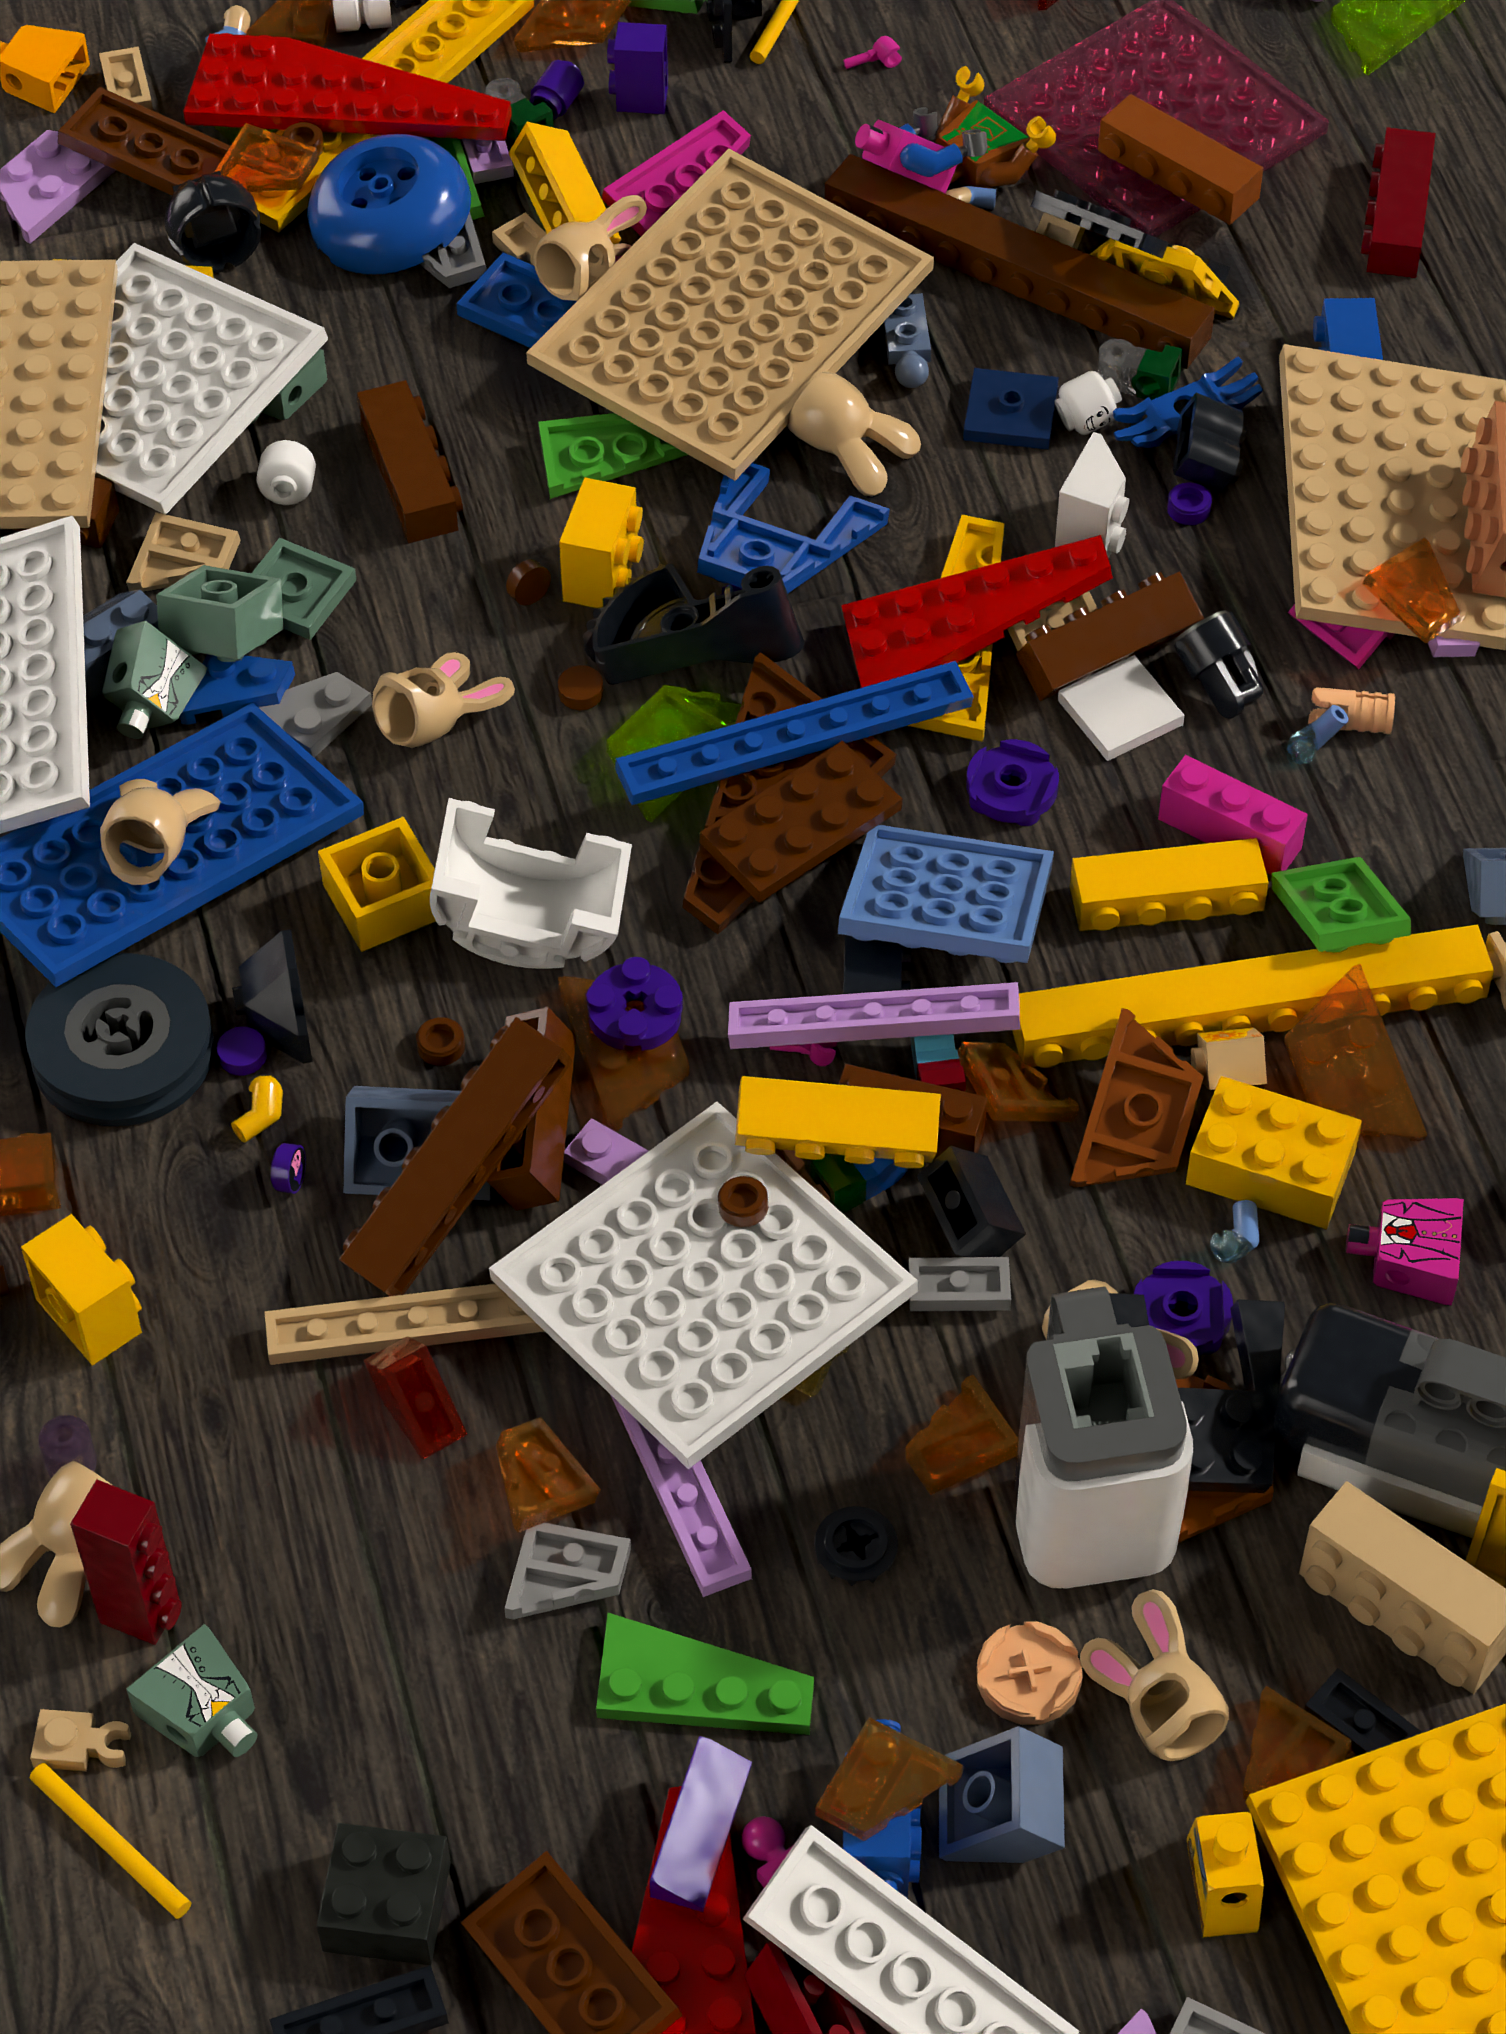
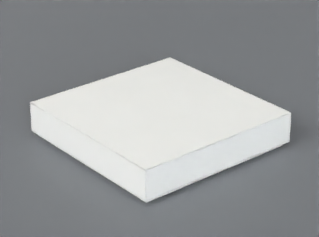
[1058,655,1185,761]

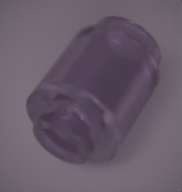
[38,1415,97,1478]

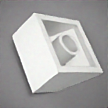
[1055,432,1129,558]

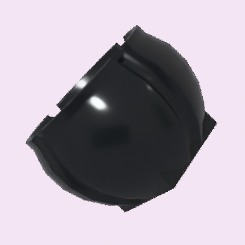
[165,171,261,272]

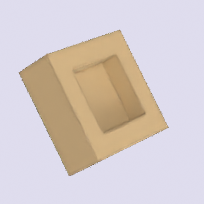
[1036,212,1086,249]

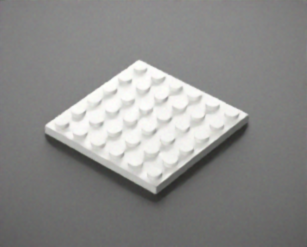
[95,243,328,515]
[489,1102,918,1469]

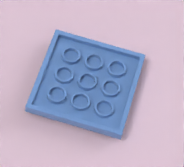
[838,825,1054,963]

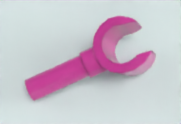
[843,36,902,69]
[770,1042,837,1066]

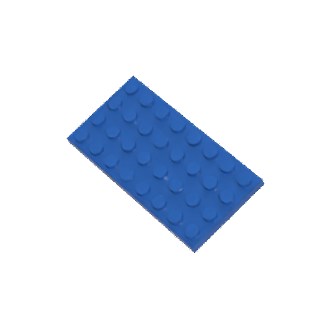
[0,702,364,987]

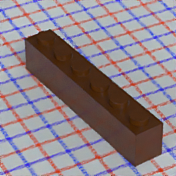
[339,1017,573,1296]

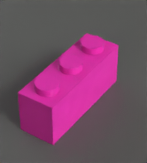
[1158,755,1308,875]

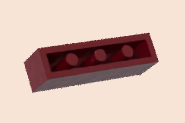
[1360,127,1436,278]
[70,1479,182,1645]
[743,1941,866,2034]

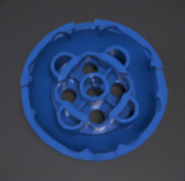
[308,134,471,274]

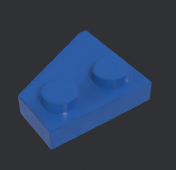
[179,654,295,725]

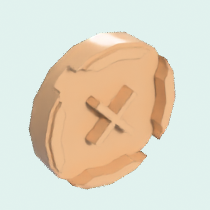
[976,1621,1083,1725]

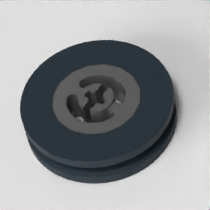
[25,953,214,1127]

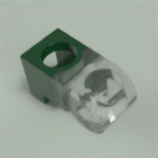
[485,78,554,146]
[1098,339,1182,400]

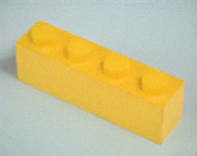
[508,122,621,244]
[1070,838,1269,931]
[735,1076,941,1168]

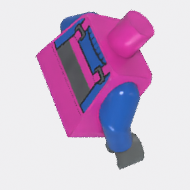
[855,107,988,193]

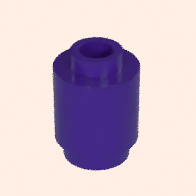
[530,60,584,120]

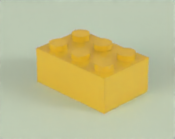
[1186,1076,1362,1229]

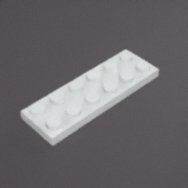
[743,1825,1080,2034]

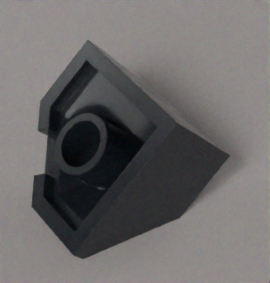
[232,929,313,1064]

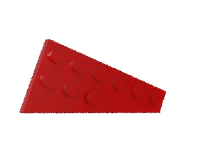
[841,535,1113,688]

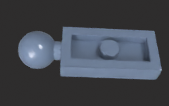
[883,293,931,388]

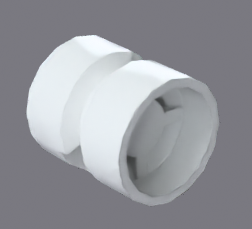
[332,0,392,33]

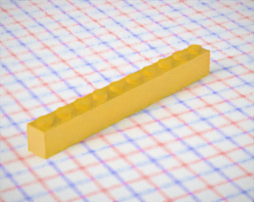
[1012,924,1494,1069]

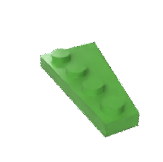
[538,413,688,499]
[596,1613,814,1735]

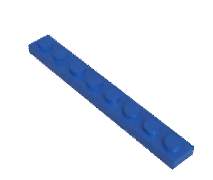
[615,661,974,805]

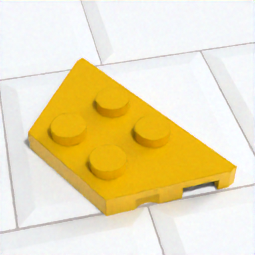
[1089,238,1239,319]

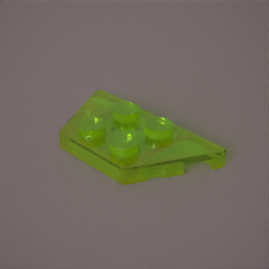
[1331,0,1466,75]
[606,685,741,822]

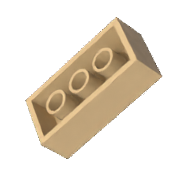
[1299,1481,1506,1694]

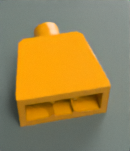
[0,25,90,113]

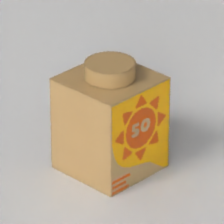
[1191,1027,1267,1090]

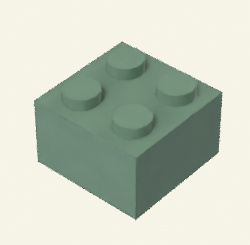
[156,565,284,662]

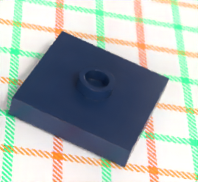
[963,368,1059,450]

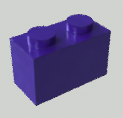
[607,22,668,114]

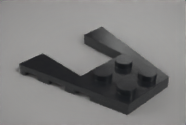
[1030,189,1230,283]
[1109,1293,1285,1493]

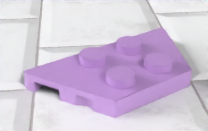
[0,130,116,244]

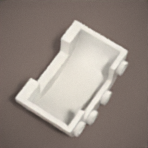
[430,798,632,969]

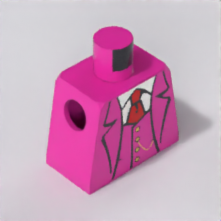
[1346,1198,1464,1305]

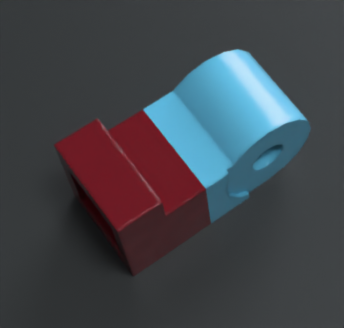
[911,1034,966,1092]

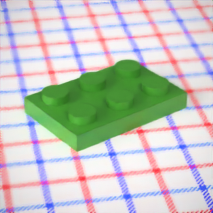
[1272,857,1411,953]

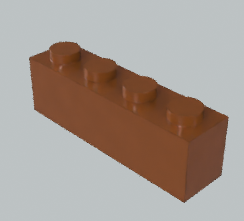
[1098,94,1264,225]

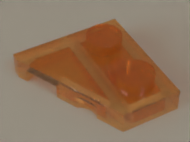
[496,1417,601,1533]

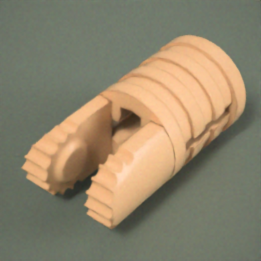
[1308,687,1395,734]

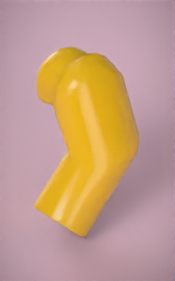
[231,1076,283,1143]

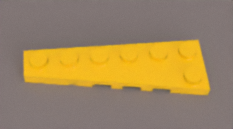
[907,515,1004,742]

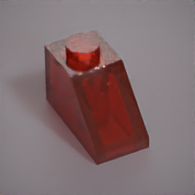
[363,1336,468,1459]

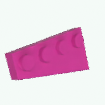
[602,110,751,236]

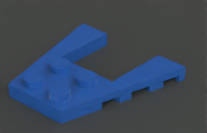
[697,463,890,594]

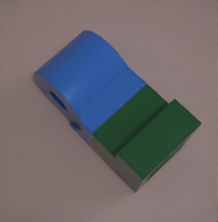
[811,1153,908,1214]

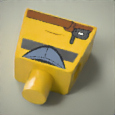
[1187,1812,1264,1937]

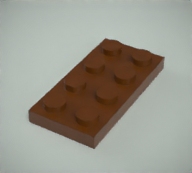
[57,87,243,195]
[699,740,903,903]
[461,1851,682,2034]

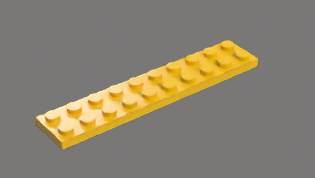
[227,0,534,233]

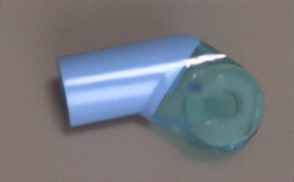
[1287,705,1348,764]
[1210,1200,1259,1263]

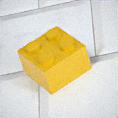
[559,477,644,608]
[318,817,436,952]
[21,1214,142,1366]

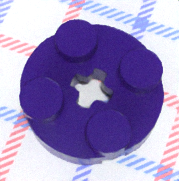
[966,739,1059,826]
[586,957,683,1051]
[1133,1261,1234,1356]

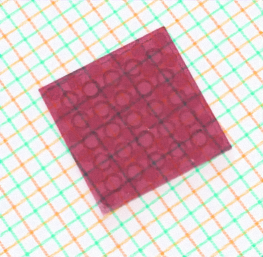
[984,0,1329,237]

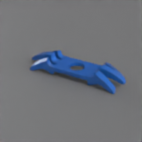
[1113,356,1263,448]

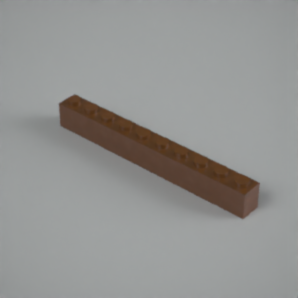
[825,154,1215,369]

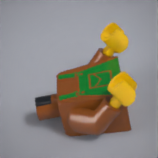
[934,66,1056,188]

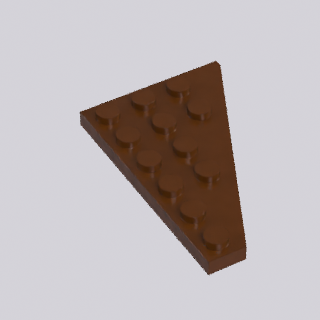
[682,652,897,935]

